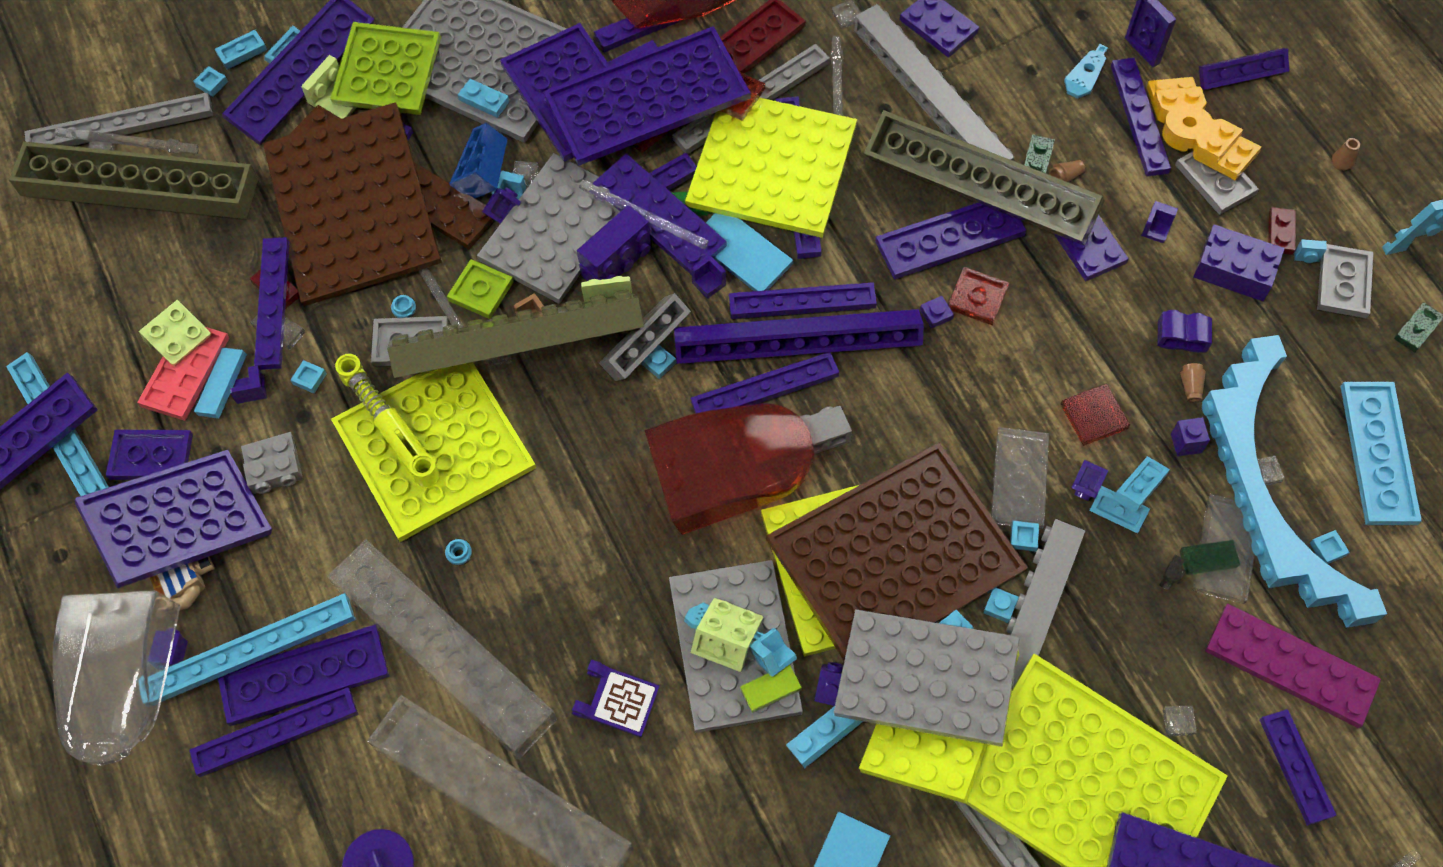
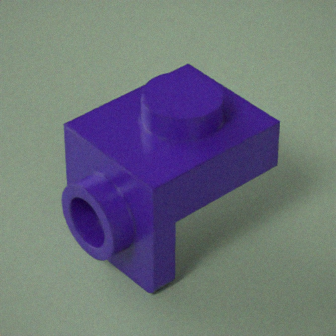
[482,187,521,224]
[1071,460,1108,501]
[815,662,844,706]

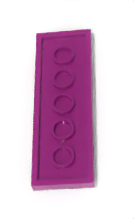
[1205,603,1381,728]

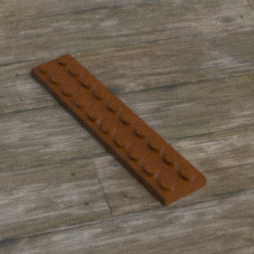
[289,105,494,250]

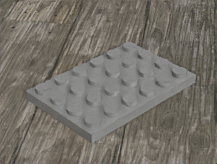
[477,153,620,304]
[669,560,803,733]
[834,609,1019,747]

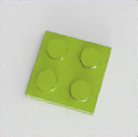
[447,259,514,319]

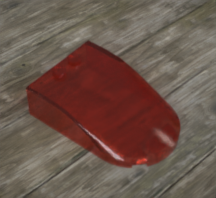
[644,403,814,535]

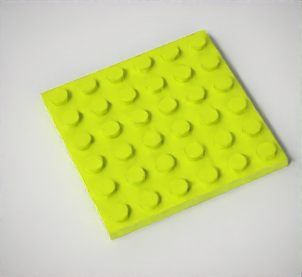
[685,96,857,238]
[331,362,536,542]

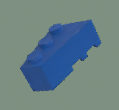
[449,123,507,198]

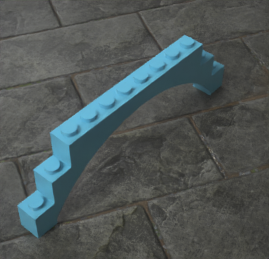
[1202,335,1387,628]

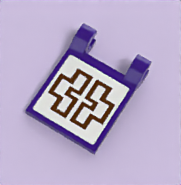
[572,660,659,737]

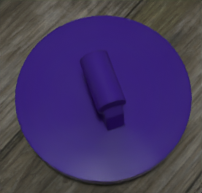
[342,829,414,867]

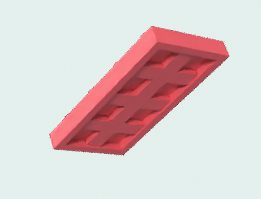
[137,327,229,421]

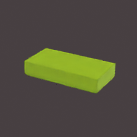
[740,664,802,713]

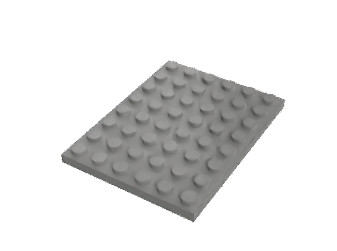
[402,0,594,143]

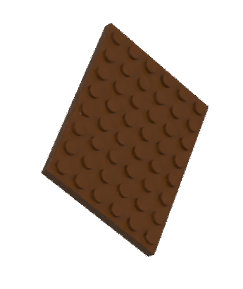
[263,102,442,306]
[766,442,1028,661]

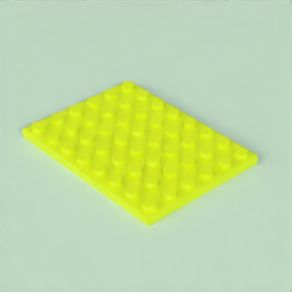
[966,654,1227,867]

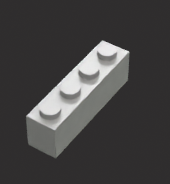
[599,293,691,381]
[746,406,852,474]

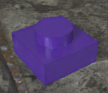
[920,296,954,329]

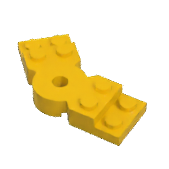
[1146,77,1261,181]

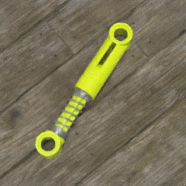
[335,354,439,487]

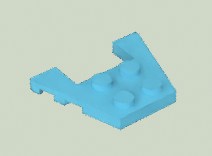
[1382,200,1443,255]

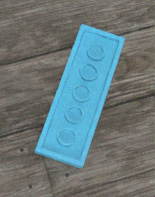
[1340,382,1422,525]

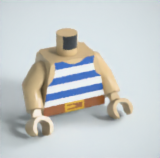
[149,557,214,618]

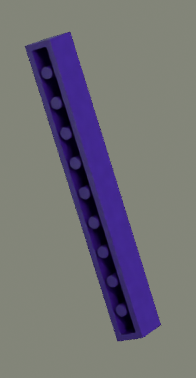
[674,309,924,364]

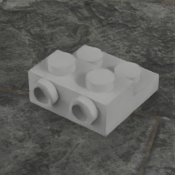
[241,432,303,494]

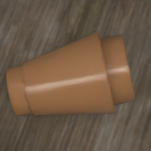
[1332,138,1360,171]
[1049,160,1085,182]
[1180,363,1206,402]

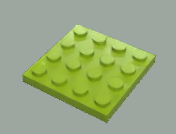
[330,22,441,115]

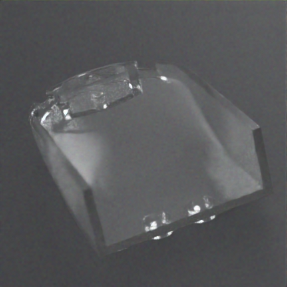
[52,591,181,765]

